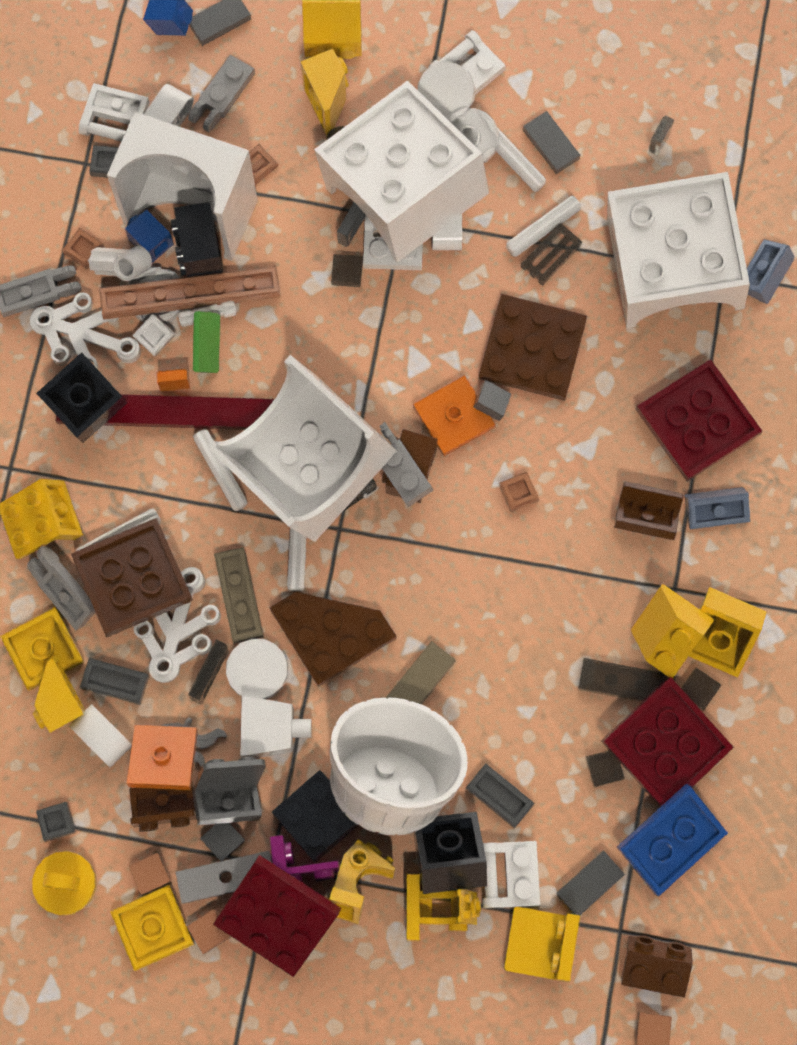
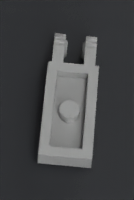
[188,55,255,132]
[0,265,82,317]
[380,422,433,507]
[27,546,96,631]

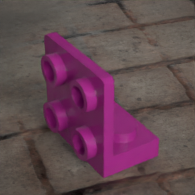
[270,835,340,883]

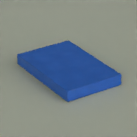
[616,784,728,897]

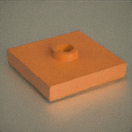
[413,375,496,457]
[126,725,198,790]

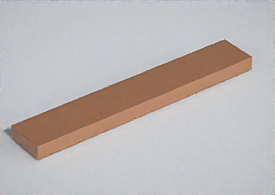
[99,266,280,320]

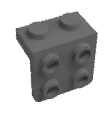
[192,757,266,825]

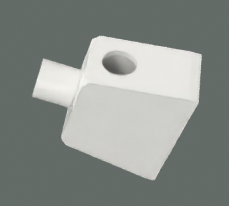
[240,696,312,758]

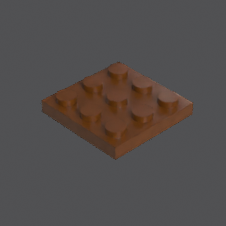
[478,294,587,401]
[71,518,193,638]

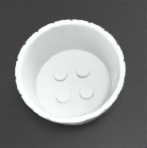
[329,697,468,836]

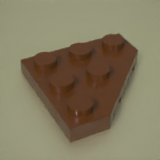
[269,592,397,687]

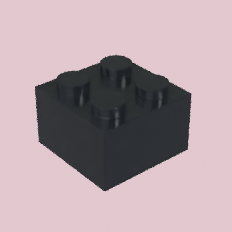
[171,202,223,277]
[36,352,128,443]
[272,770,359,863]
[414,811,487,894]

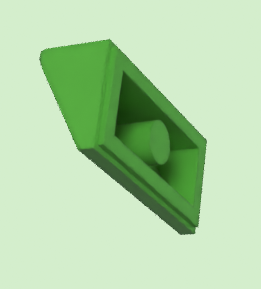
[193,311,220,373]

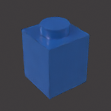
[143,0,193,36]
[125,209,174,263]

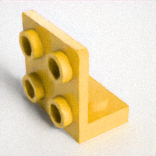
[0,479,83,559]
[504,907,580,982]

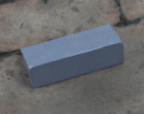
[747,239,795,304]
[684,487,750,529]

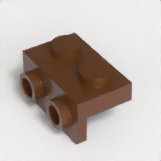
[614,482,684,540]
[129,781,196,832]
[621,936,693,998]

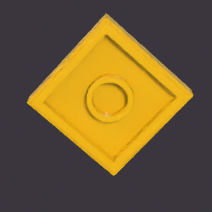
[0,607,84,691]
[110,885,195,971]

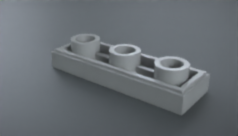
[176,851,272,904]

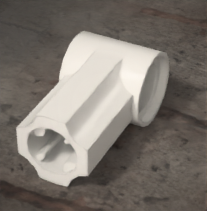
[88,246,152,281]

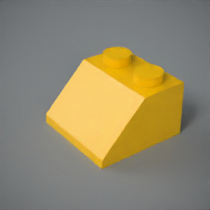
[302,0,362,59]
[301,48,349,137]
[631,584,714,679]
[689,587,767,678]
[32,655,85,733]

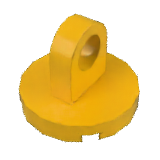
[32,851,97,916]

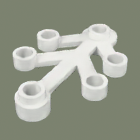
[30,293,141,369]
[134,567,221,683]

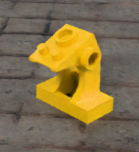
[329,839,395,924]
[407,874,481,941]

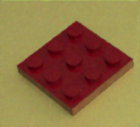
[635,359,763,482]
[601,677,734,807]
[213,855,342,977]

